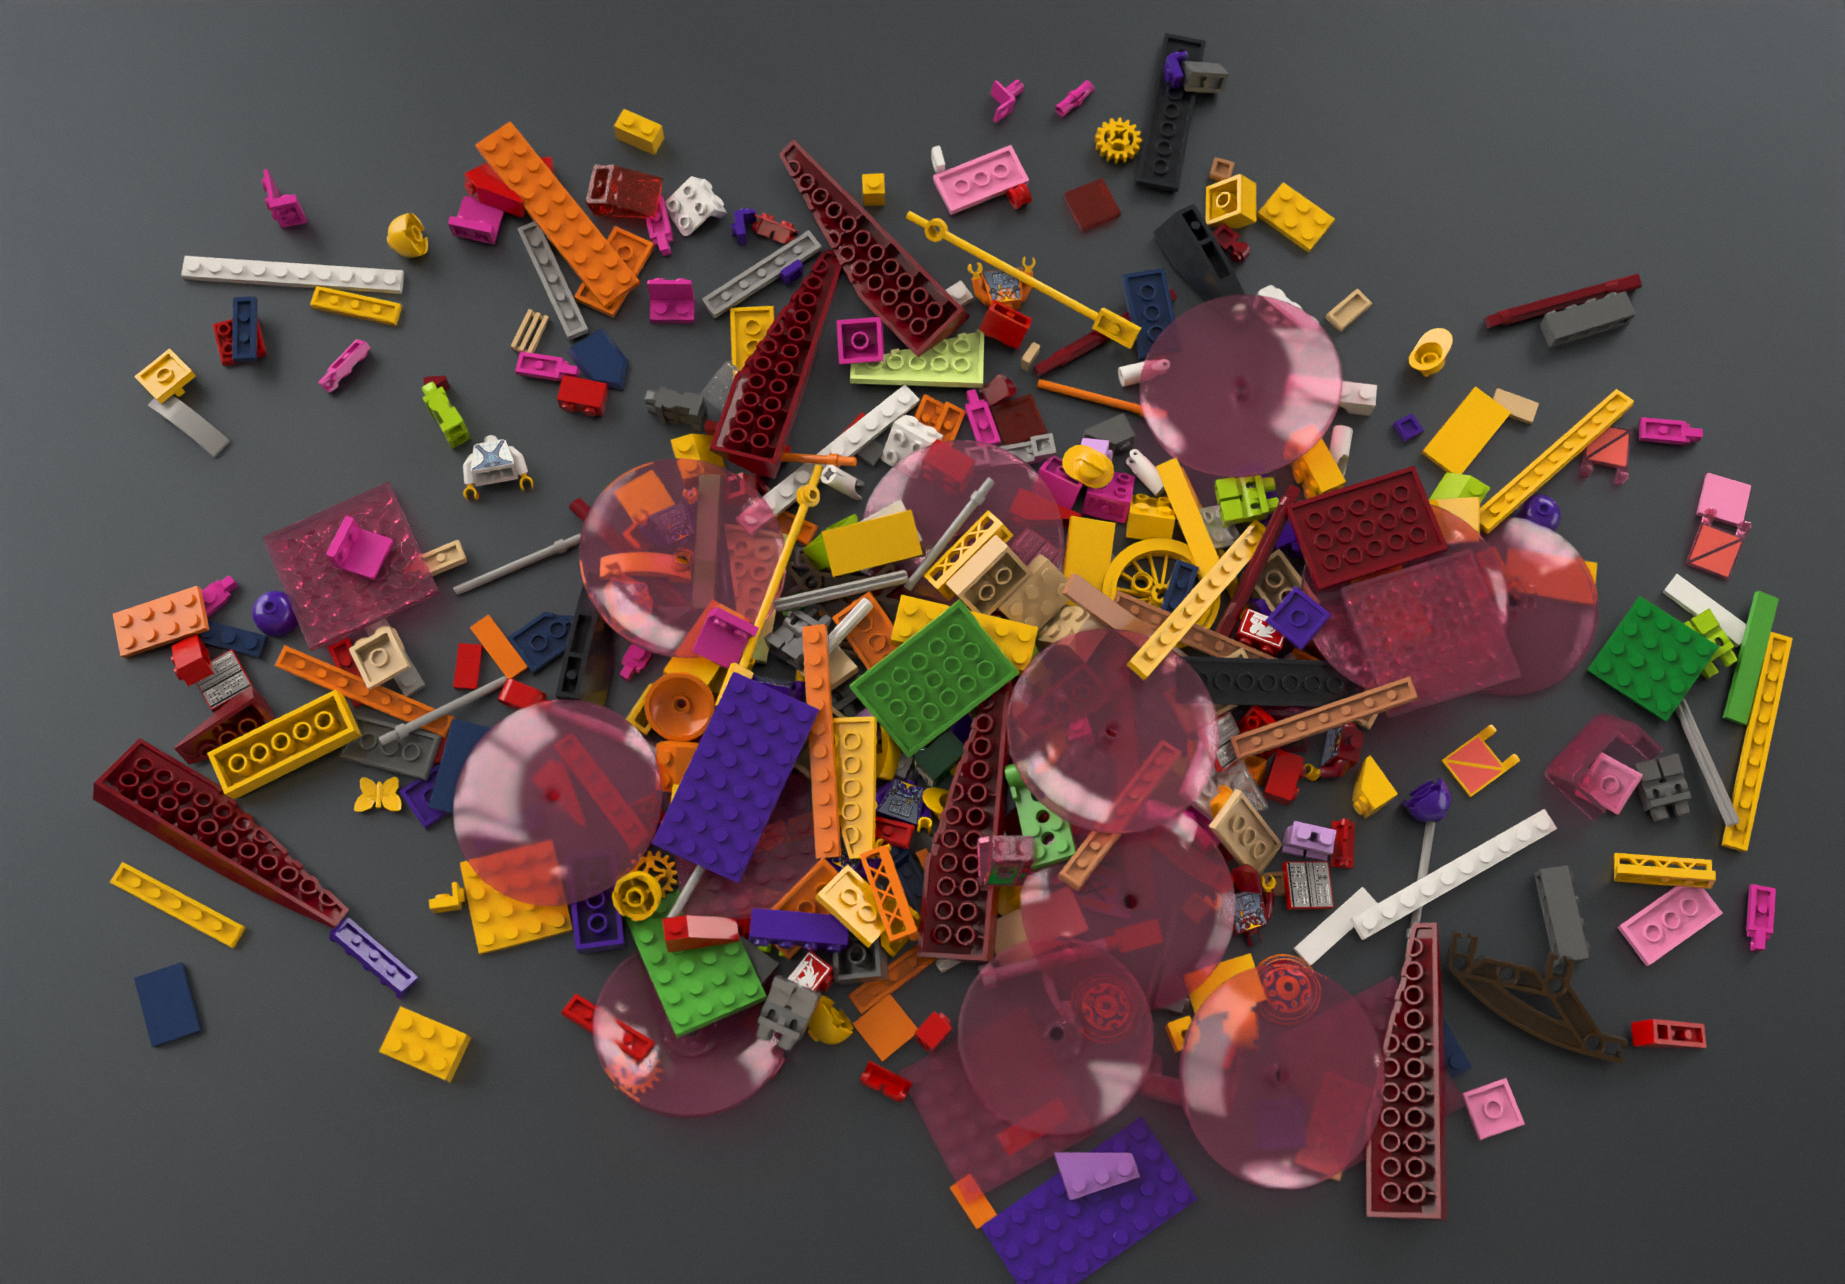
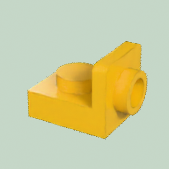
[429,882,466,914]

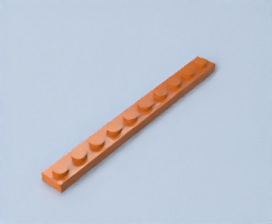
[802,624,841,860]

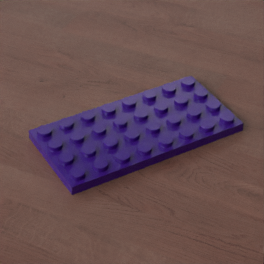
[652,671,820,884]
[981,1116,1198,1284]

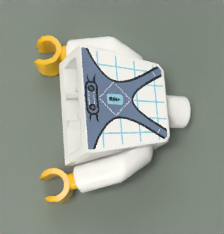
[463,435,533,501]

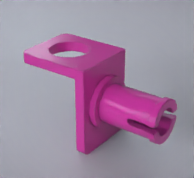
[991,80,1025,123]

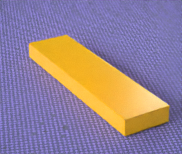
[310,286,402,326]

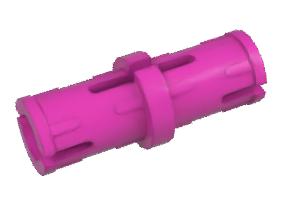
[1055,80,1095,117]

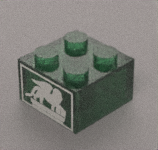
[913,729,964,788]

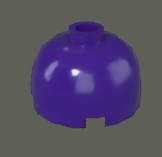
[1513,494,1561,540]
[252,590,300,637]
[1403,778,1451,822]

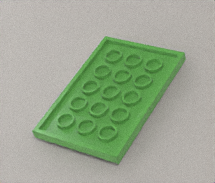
[849,599,1019,758]
[624,877,767,1038]

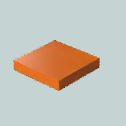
[852,993,918,1062]

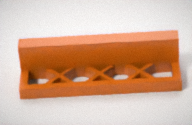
[859,844,920,943]

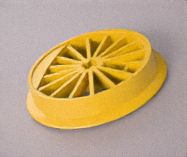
[1102,538,1221,649]

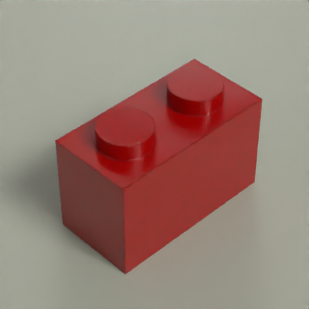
[978,299,1032,350]
[557,375,609,417]
[171,633,214,687]
[1261,749,1306,806]
[914,1012,952,1055]

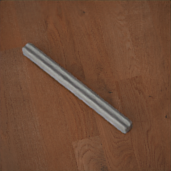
[774,570,908,612]
[1675,698,1739,827]

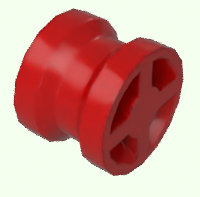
[1007,183,1032,210]

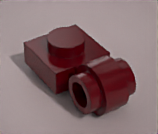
[1213,222,1251,263]

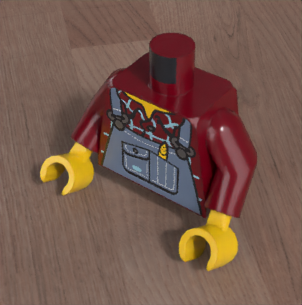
[1304,722,1364,781]
[1204,874,1276,947]

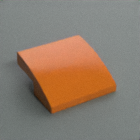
[913,394,966,447]

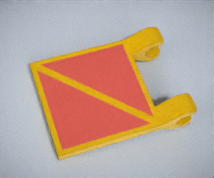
[1441,724,1520,797]

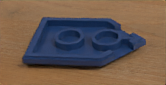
[567,328,629,391]
[507,612,574,674]

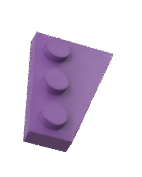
[1054,1152,1140,1201]

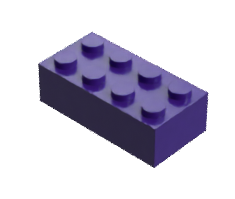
[567,849,627,954]

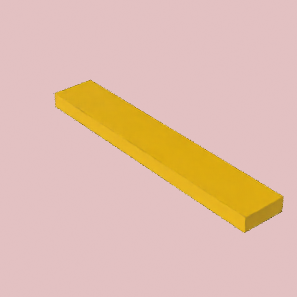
[1156,458,1219,578]
[110,862,246,949]

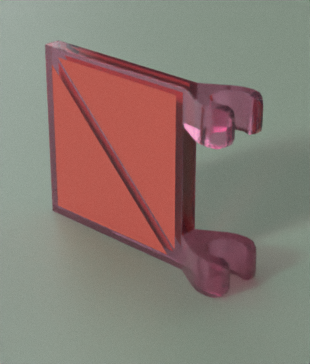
[1580,426,1631,485]
[1685,508,1752,580]

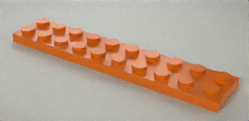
[475,121,640,309]

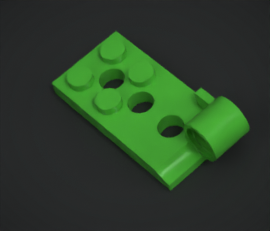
[1005,759,1077,870]

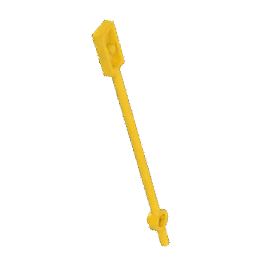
[906,211,1141,349]
[715,465,824,706]

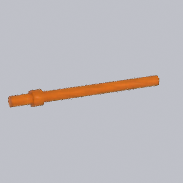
[1037,379,1167,420]
[782,453,857,467]

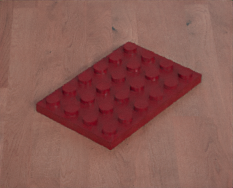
[1285,466,1448,592]

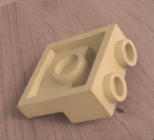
[349,626,411,690]

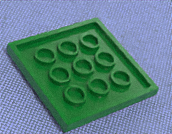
[1587,596,1720,723]

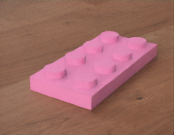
[933,145,1029,215]
[1617,886,1723,966]

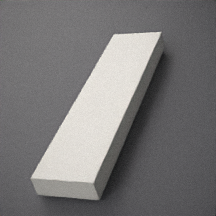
[1662,574,1747,647]
[1293,887,1378,966]

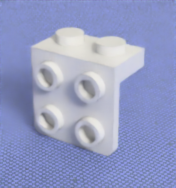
[665,176,727,236]
[881,415,943,479]
[1178,505,1240,550]

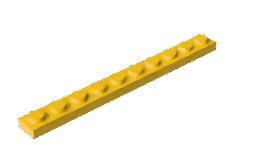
[1480,389,1634,534]
[1126,519,1266,680]
[1721,632,1793,853]

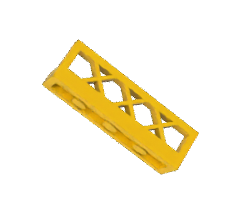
[923,510,1013,601]
[1614,853,1716,889]

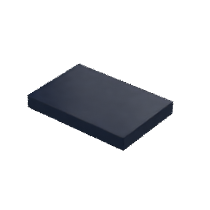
[134,962,201,1048]

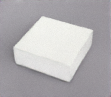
[931,146,945,174]

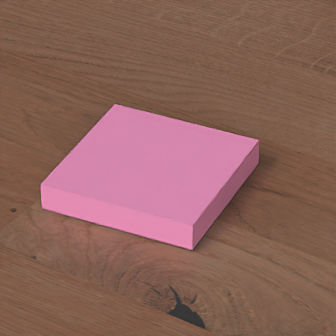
[1696,473,1751,528]
[1576,751,1643,815]
[1460,1078,1525,1141]

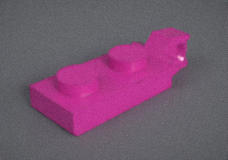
[642,195,673,256]
[318,339,371,393]
[515,351,580,382]
[965,389,1001,448]
[1639,417,1703,445]
[202,575,238,618]
[619,620,657,682]
[1746,884,1776,952]

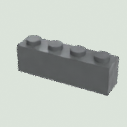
[1539,292,1636,348]
[1534,865,1590,966]

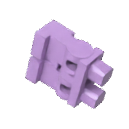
[1281,821,1336,861]

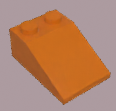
[655,740,699,792]

